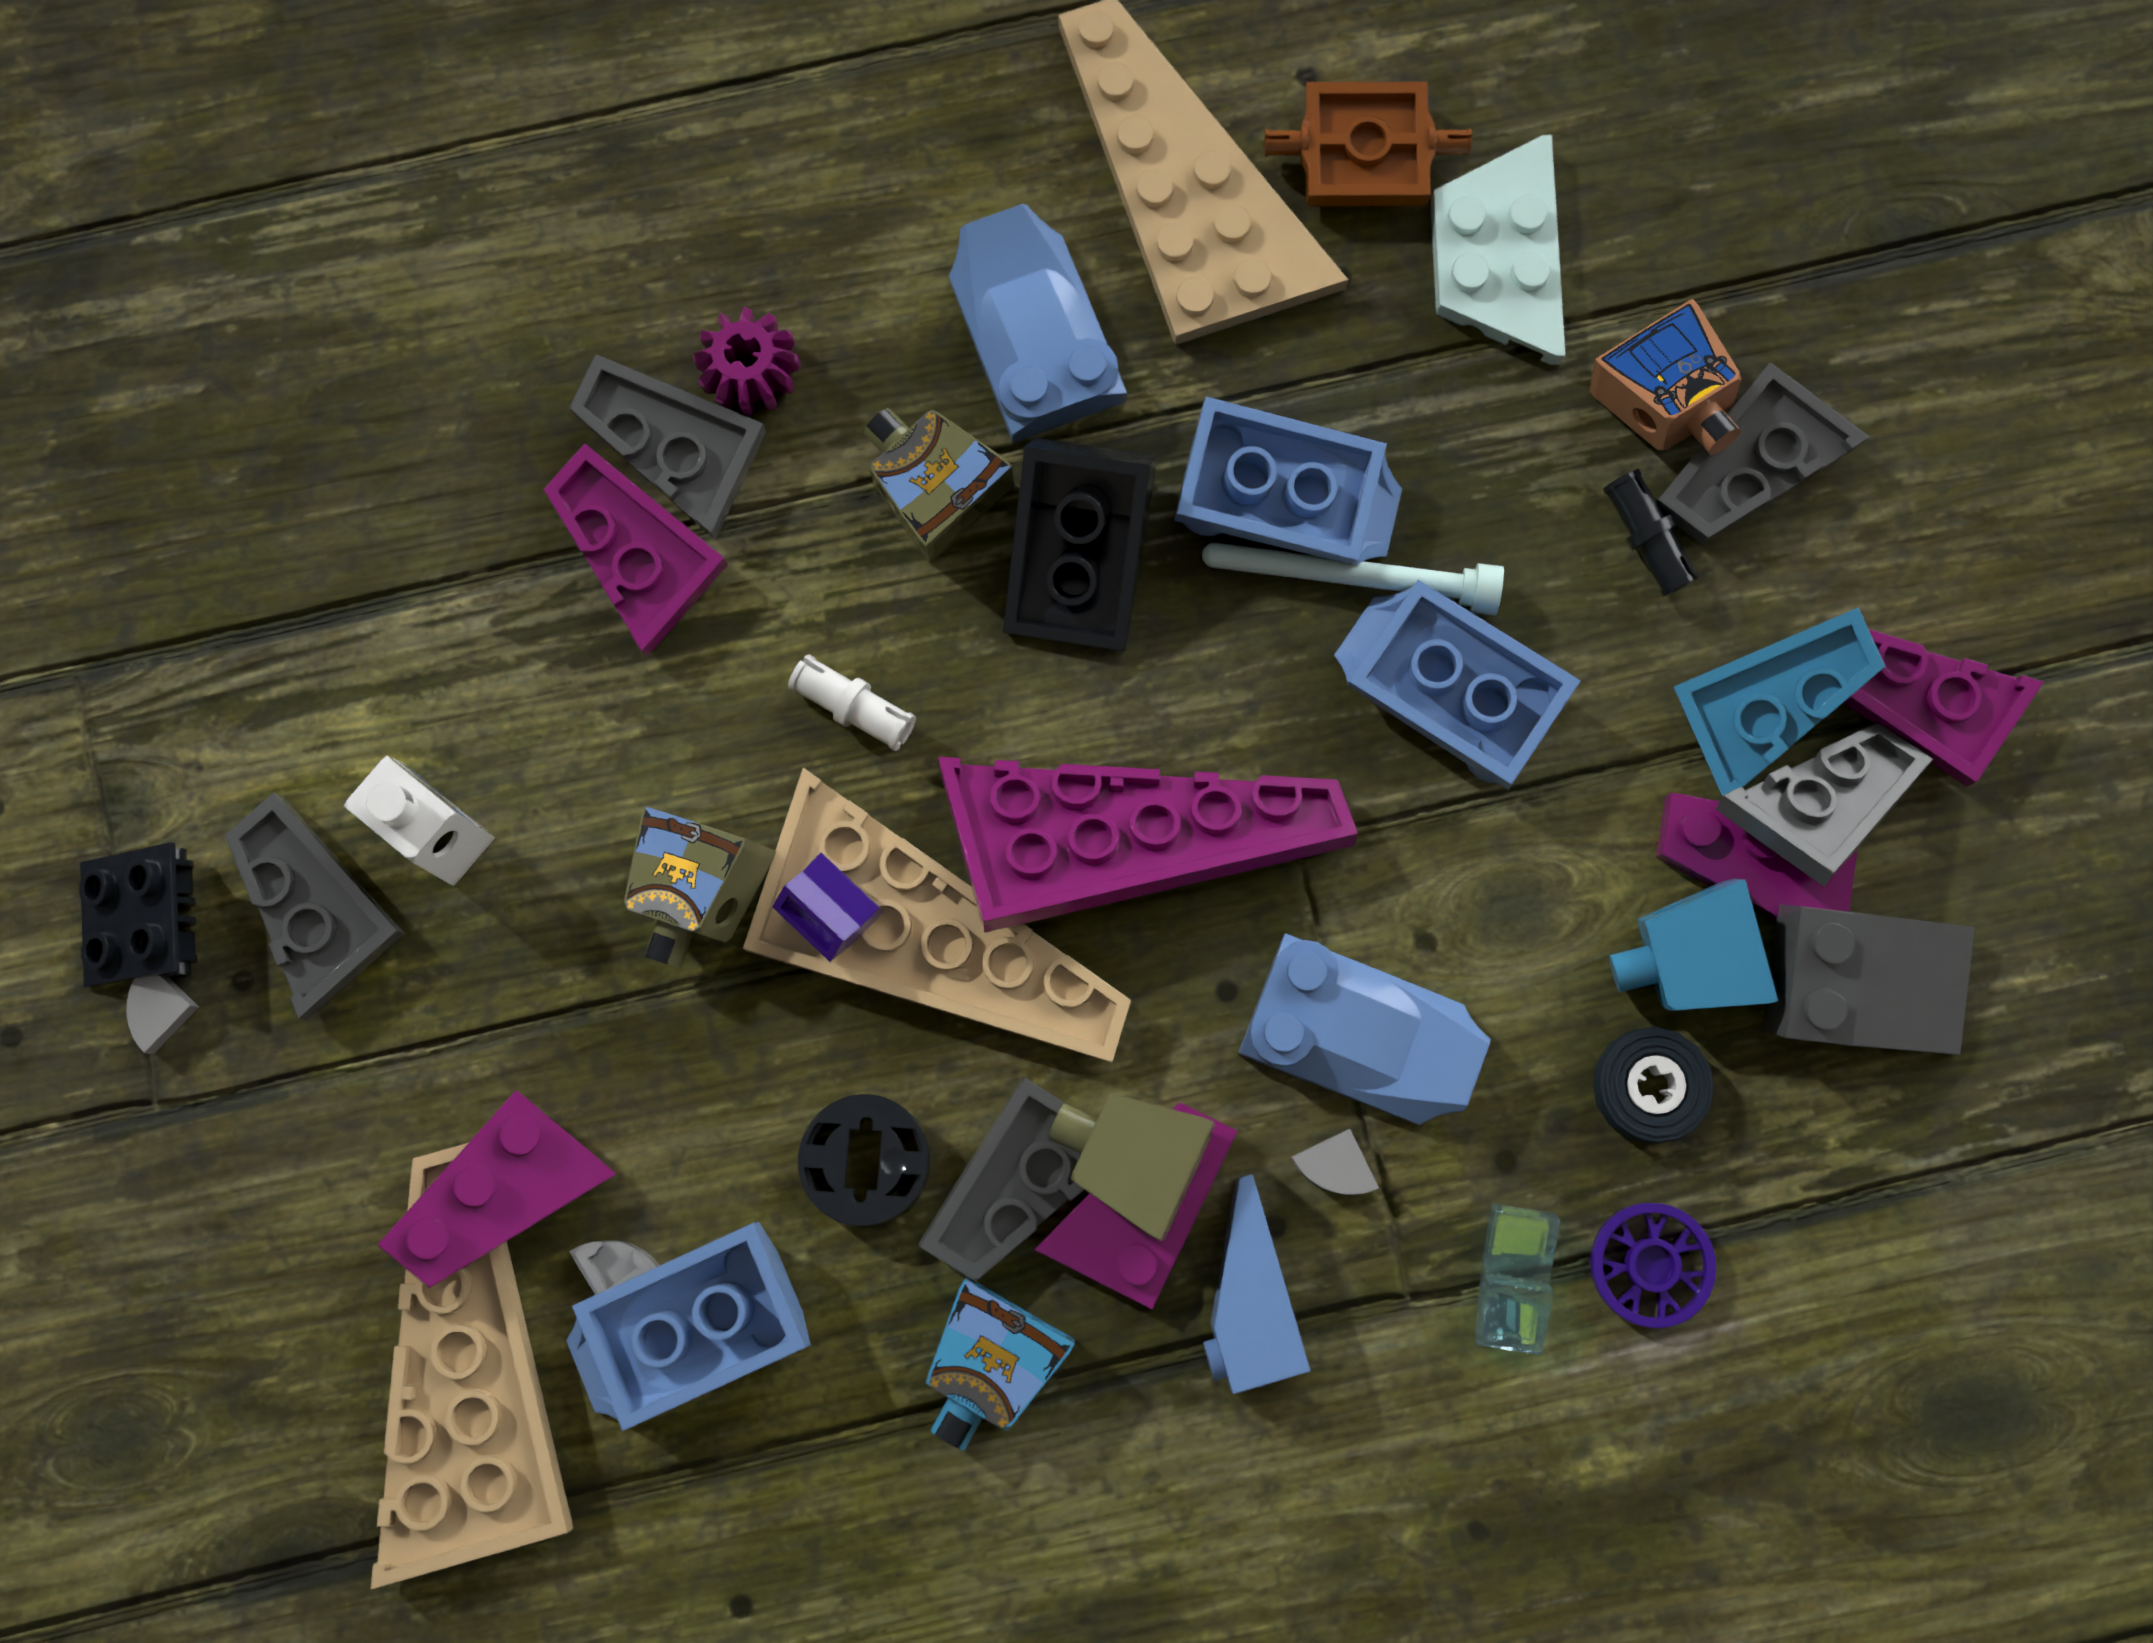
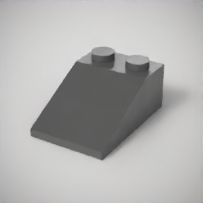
[1763,904,1975,1055]

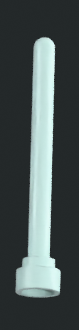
[1202,543,1504,616]

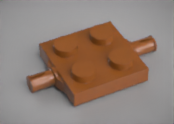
[1264,82,1472,206]

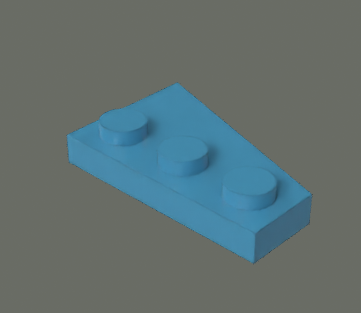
[1674,607,1885,797]

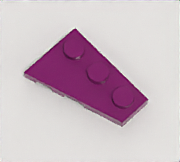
[544,444,728,657]

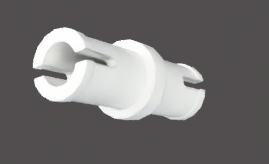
[788,654,916,751]

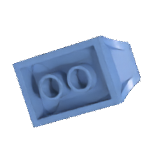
[949,204,1127,443]
[1174,397,1402,565]
[1334,580,1581,790]
[1238,933,1491,1125]
[566,1222,811,1431]

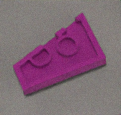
[1843,629,2044,787]
[1656,792,1858,922]
[377,1090,616,1288]
[1035,1102,1238,1309]

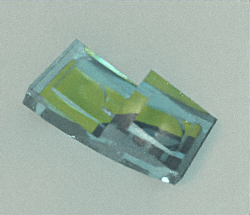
[1475,1203,1561,1355]

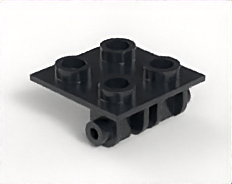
[79,842,198,987]

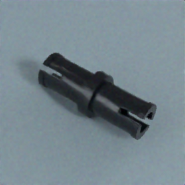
[1603,469,1700,597]

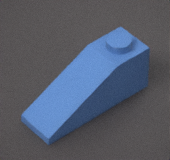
[1203,1174,1310,1394]

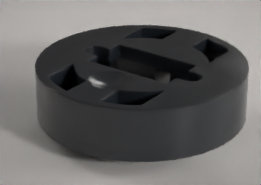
[798,1094,931,1228]

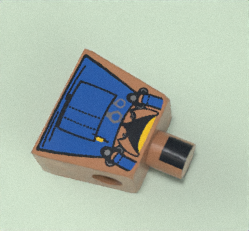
[1589,299,1741,456]

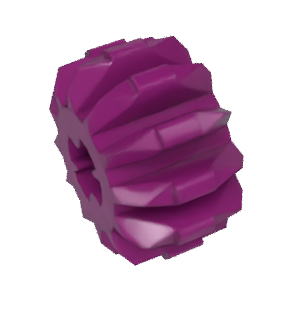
[693,306,800,417]

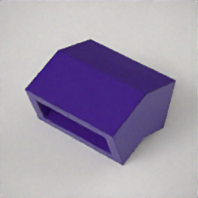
[772,852,883,962]

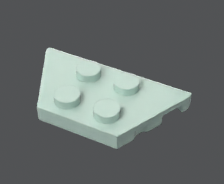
[1430,135,1565,365]

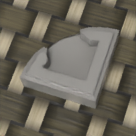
[126,973,199,1054]
[1290,1129,1379,1195]
[569,1240,660,1295]

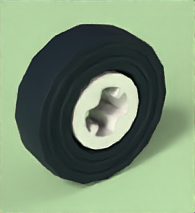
[1593,1027,1714,1144]

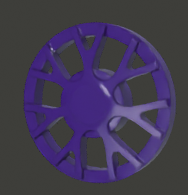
[1590,1203,1716,1328]

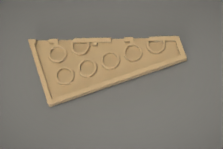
[1059,0,1348,345]
[743,768,1131,1063]
[371,1143,574,1589]

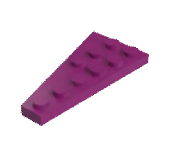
[938,757,1358,933]

